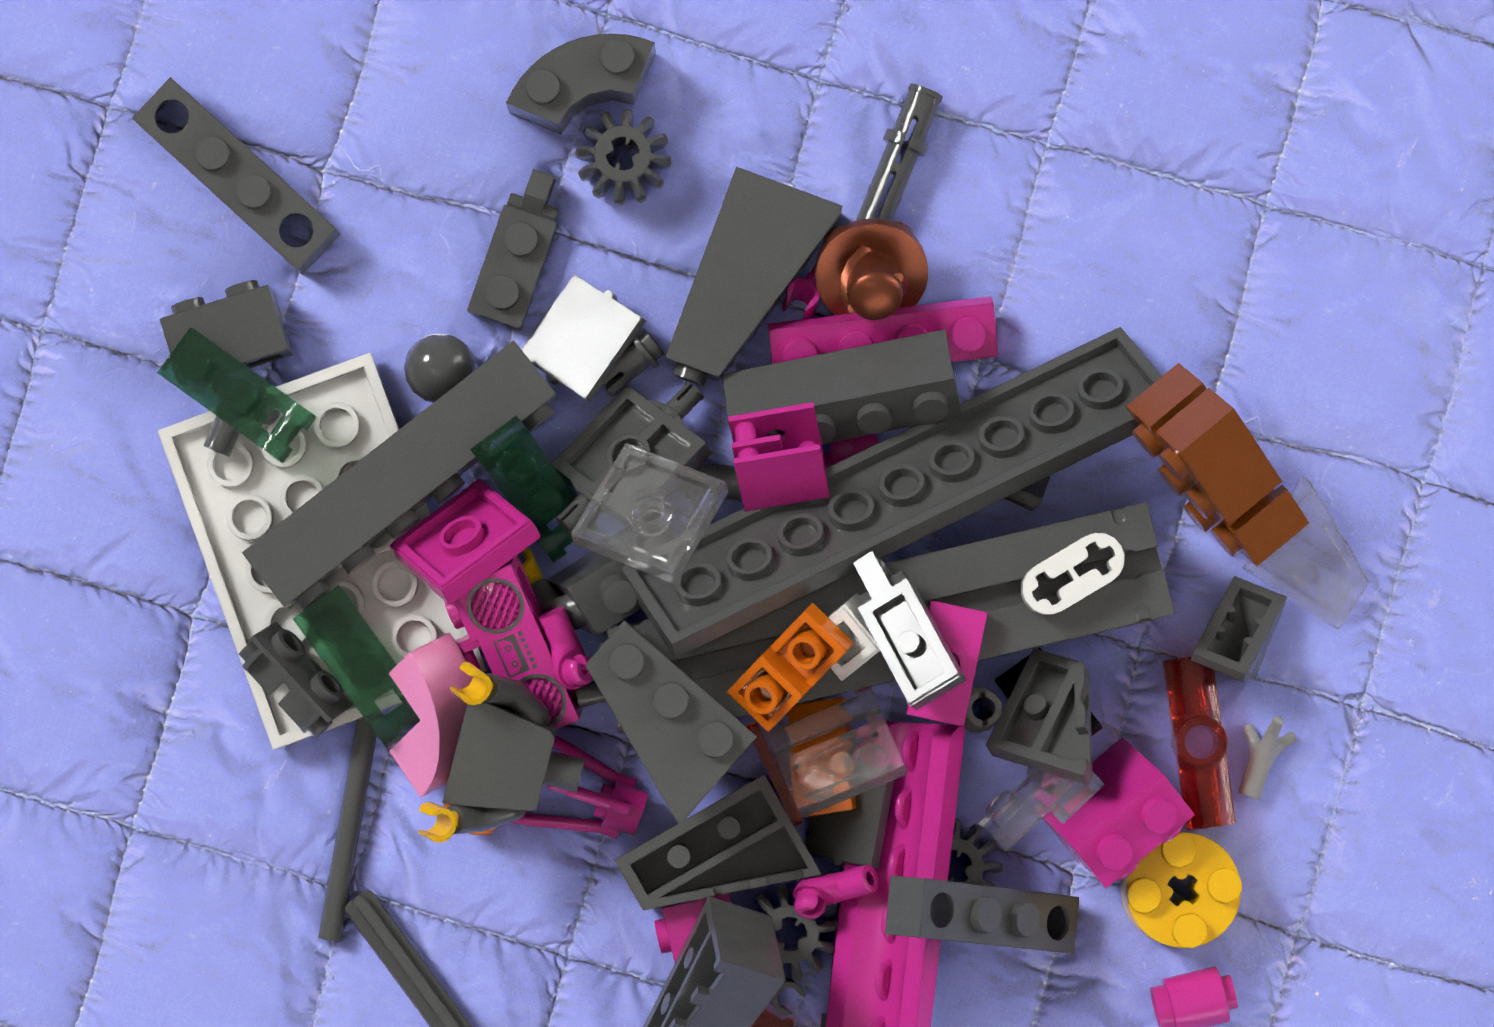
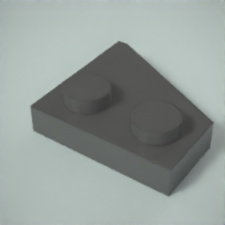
[986,648,1093,785]

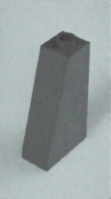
[665,167,843,386]

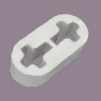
[1021,533,1125,615]

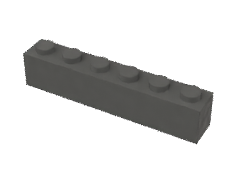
[242,340,558,610]

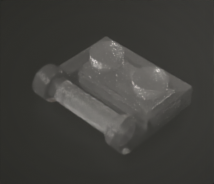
[765,686,908,818]

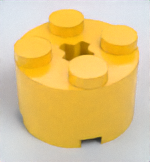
[1121,832,1242,948]

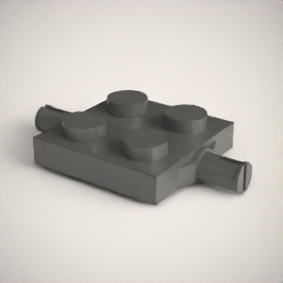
[550,381,712,535]

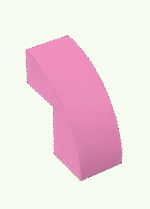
[389,632,472,798]

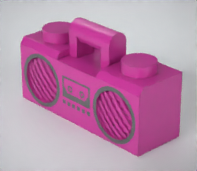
[444,555,583,729]

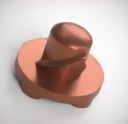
[815,218,928,320]

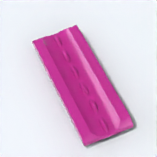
[825,720,966,1027]

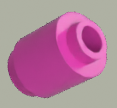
[1150,966,1238,1027]

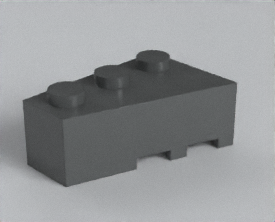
[585,621,757,826]

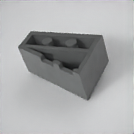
[614,774,822,911]
[643,896,786,1027]

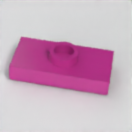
[906,600,988,727]

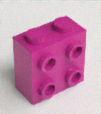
[1035,737,1195,889]

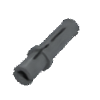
[856,83,943,221]

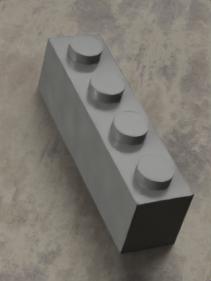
[722,329,962,445]

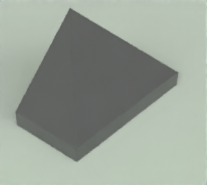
[1191,576,1287,682]

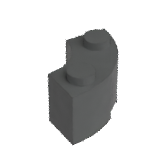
[506,33,656,135]

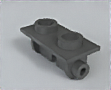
[239,622,353,738]

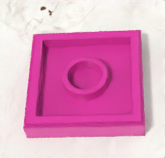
[389,479,541,605]

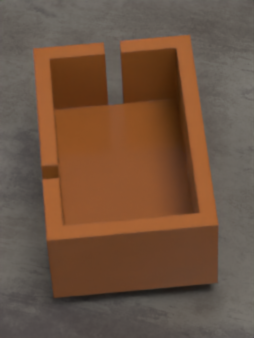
[1125,363,1309,567]

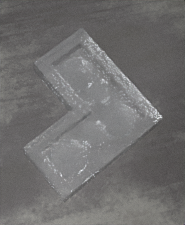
[978,767,1105,852]

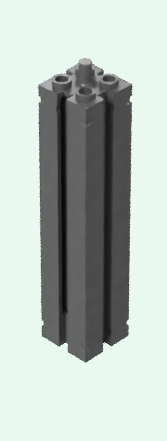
[575,502,1174,733]

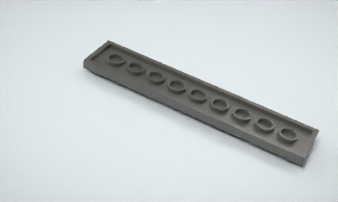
[621,327,1162,659]

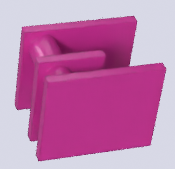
[728,402,830,511]

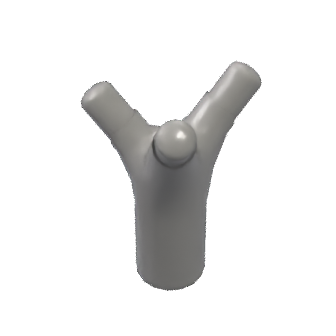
[1238,716,1296,800]

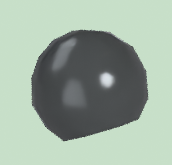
[404,333,476,403]

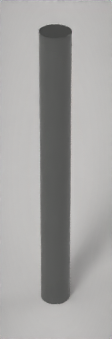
[318,715,380,942]

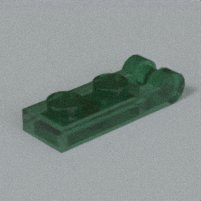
[157,327,317,464]
[470,415,599,564]
[293,585,420,748]

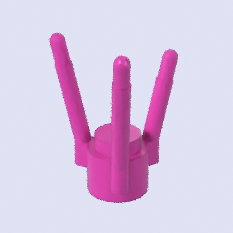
[511,735,648,839]

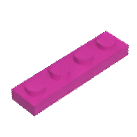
[768,296,999,364]

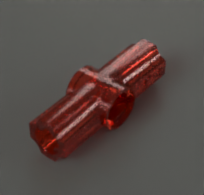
[1162,657,1236,830]

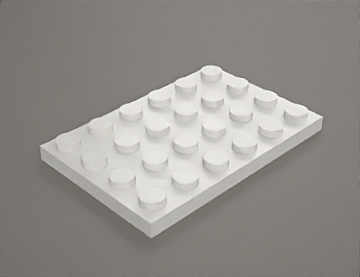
[157,352,488,750]

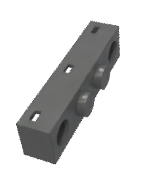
[132,77,340,275]
[885,875,1079,954]

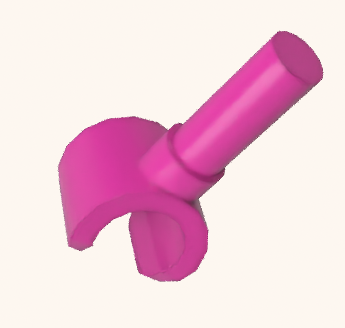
[782,265,820,319]

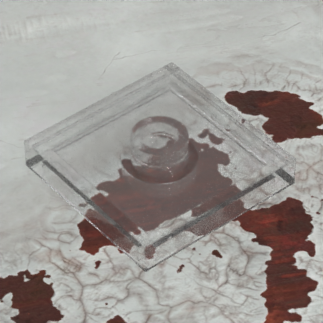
[571,443,729,584]

